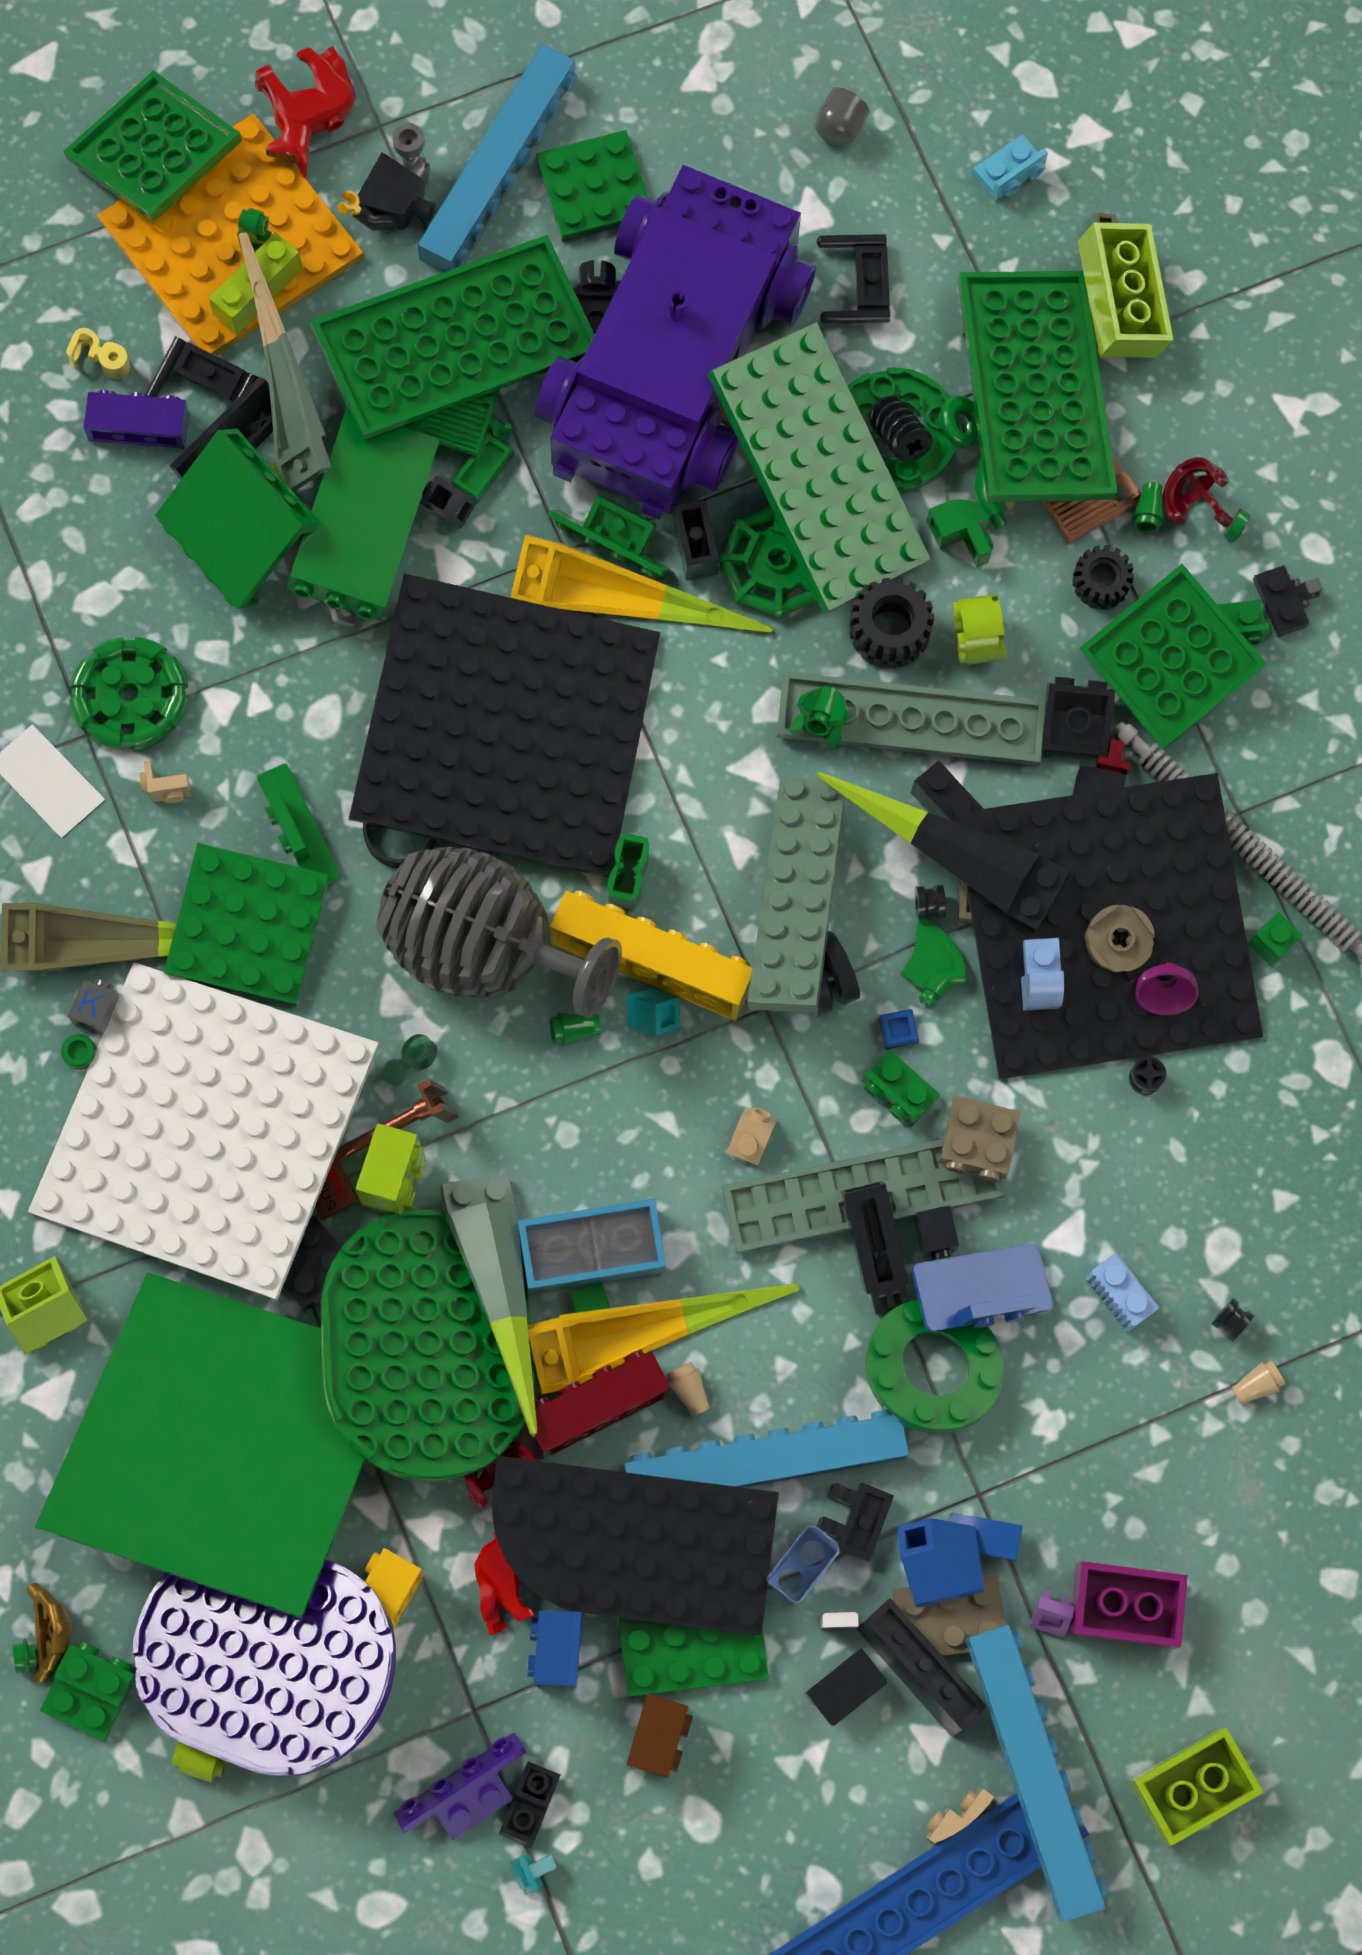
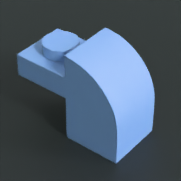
[1021,938,1064,1011]

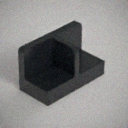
[804,1648,887,1726]

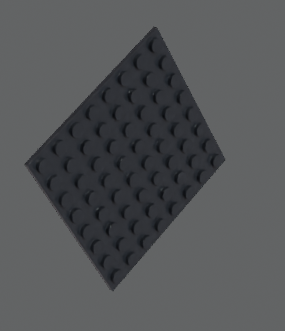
[348,573,661,878]
[954,773,1263,1079]

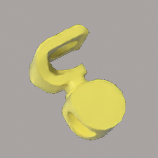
[66,328,130,380]

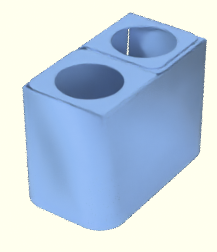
[766,1526,839,1605]

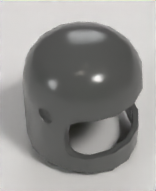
[814,87,870,146]

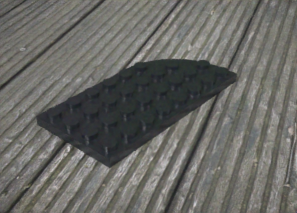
[492,1456,779,1636]

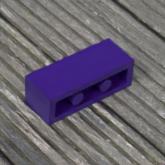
[83,390,190,449]

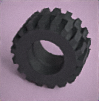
[849,578,934,668]

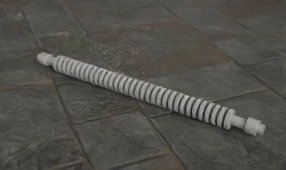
[1114,721,1362,964]

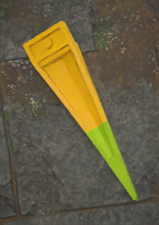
[510,535,774,633]
[528,1283,801,1395]

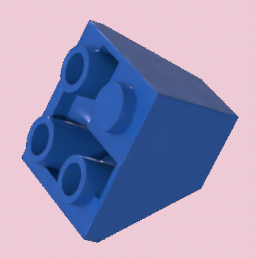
[897,1518,985,1608]

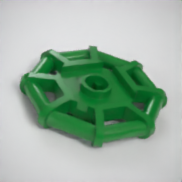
[718,507,818,619]

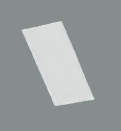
[0,724,105,838]

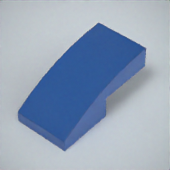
[949,1513,1023,1562]

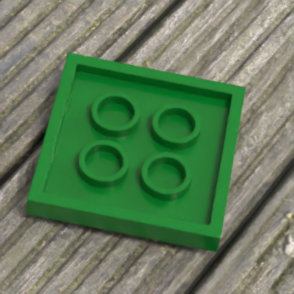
[536,130,648,242]

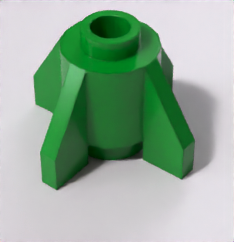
[789,686,849,749]

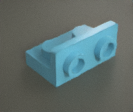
[972,134,1048,202]

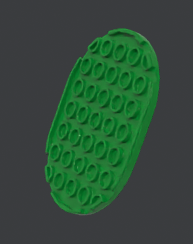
[320,1209,534,1482]

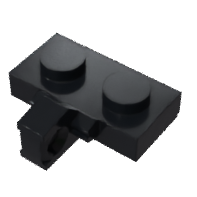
[1253,565,1323,637]

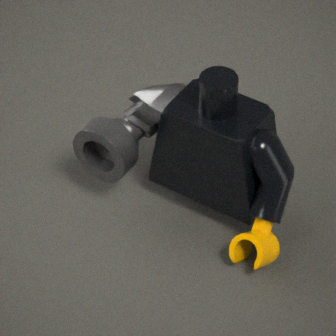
[337,123,436,231]

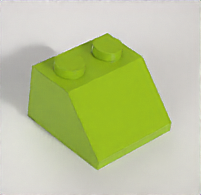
[0,1256,87,1355]

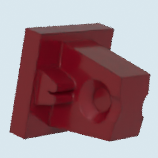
[1094,739,1131,778]

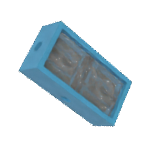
[518,1198,666,1295]

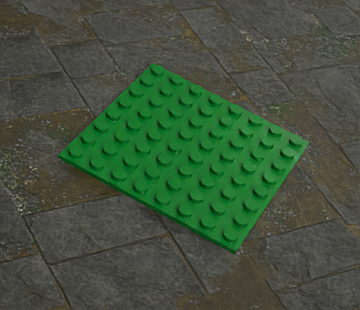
[35,1272,365,1619]

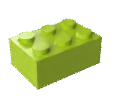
[355,1123,427,1215]
[1128,1727,1264,1846]

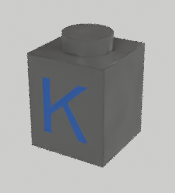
[68,979,119,1035]

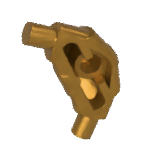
[27,1582,74,1683]

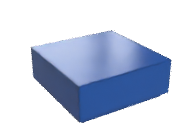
[878,1009,919,1050]

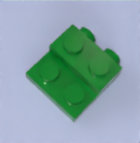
[40,1641,136,1741]

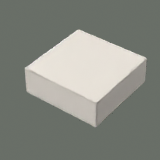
[820,1612,859,1629]

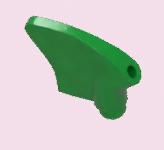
[900,919,966,1007]

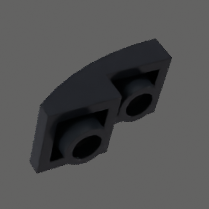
[499,1761,561,1848]

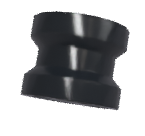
[915,884,946,919]
[1128,1056,1166,1095]
[1211,1298,1255,1342]

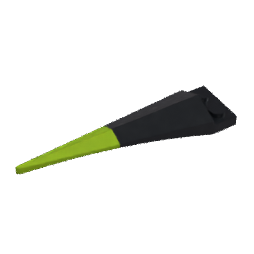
[816,772,1071,932]

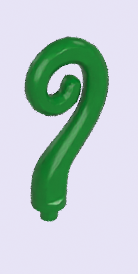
[939,395,1008,530]

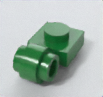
[237,208,272,252]

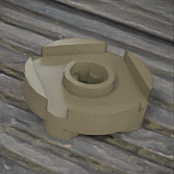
[1085,905,1155,973]

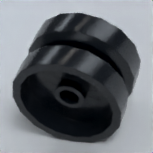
[812,931,861,1018]

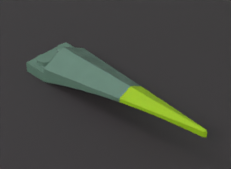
[440,1175,537,1437]

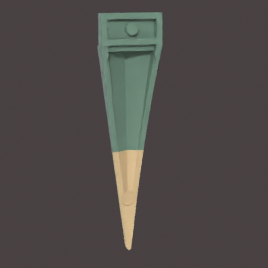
[239,233,331,491]

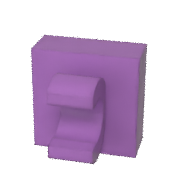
[1030,1590,1074,1637]

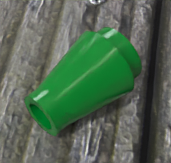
[1132,482,1164,533]
[550,1013,601,1046]

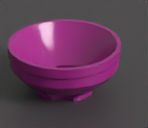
[1135,963,1198,1015]

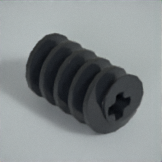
[869,396,932,462]

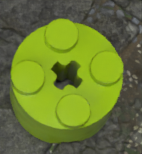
[952,594,1007,665]

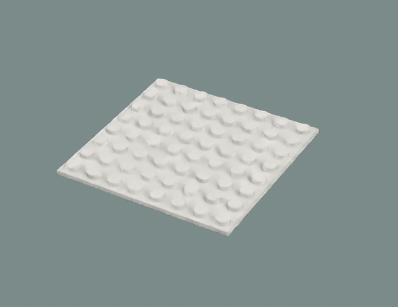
[28,962,380,1300]

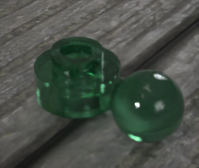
[381,1034,437,1086]

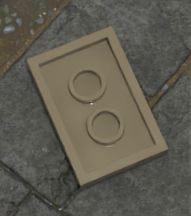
[892,1576,1005,1656]

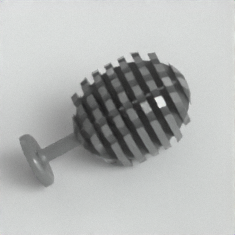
[376,847,622,1018]

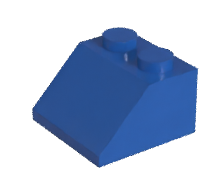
[527,1611,582,1688]

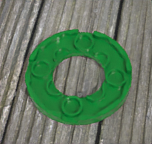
[848,367,960,492]
[865,1299,1004,1434]

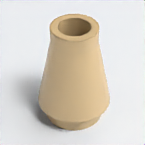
[1231,1360,1286,1406]
[667,1362,710,1417]

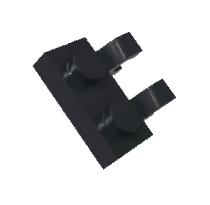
[816,1482,894,1562]

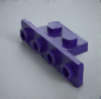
[394,1733,526,1840]

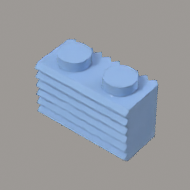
[1086,1252,1159,1332]

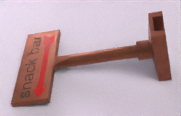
[315,1079,459,1221]

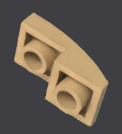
[926,1788,994,1843]

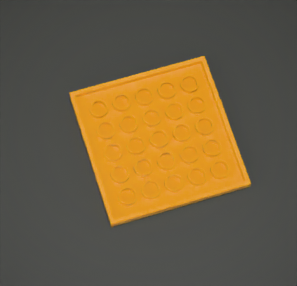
[97,113,364,356]

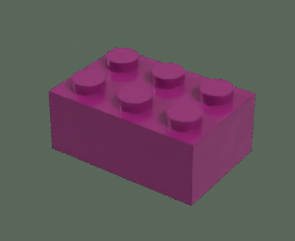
[1069,1561,1188,1649]

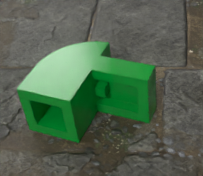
[926,499,993,568]

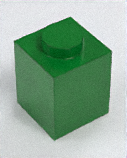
[1248,911,1303,967]

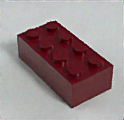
[534,1349,671,1459]

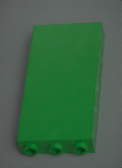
[286,407,440,621]

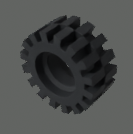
[1072,545,1134,609]

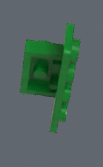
[548,495,670,578]
[257,763,341,886]

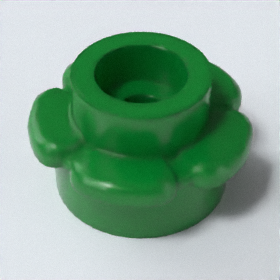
[13,1639,38,1675]

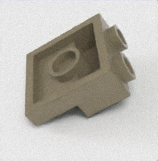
[938,1095,1021,1182]

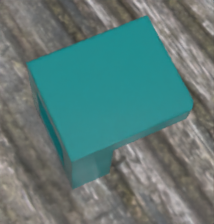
[628,987,680,1037]

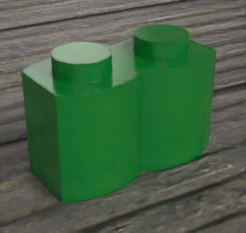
[608,833,649,912]

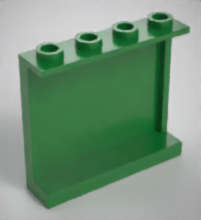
[154,429,321,609]

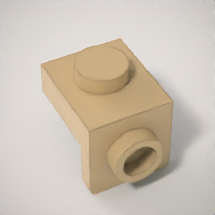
[139,761,192,803]
[726,1107,777,1166]

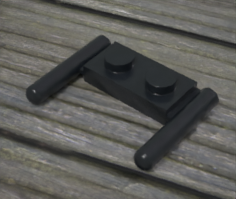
[816,234,890,324]
[145,336,259,402]

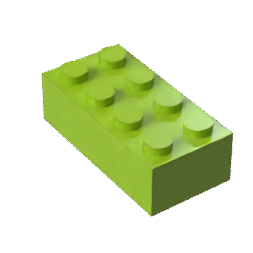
[1078,222,1174,358]

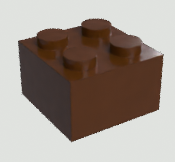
[626,1693,693,1778]

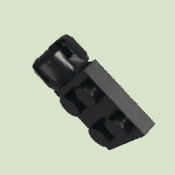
[573,260,617,334]
[283,1215,341,1313]

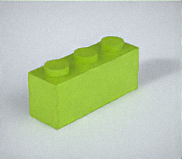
[209,232,303,335]

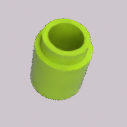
[172,1741,227,1782]

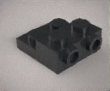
[1042,677,1116,756]

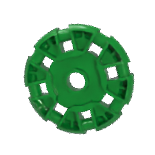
[69,637,188,750]

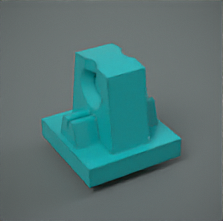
[510,1855,557,1895]

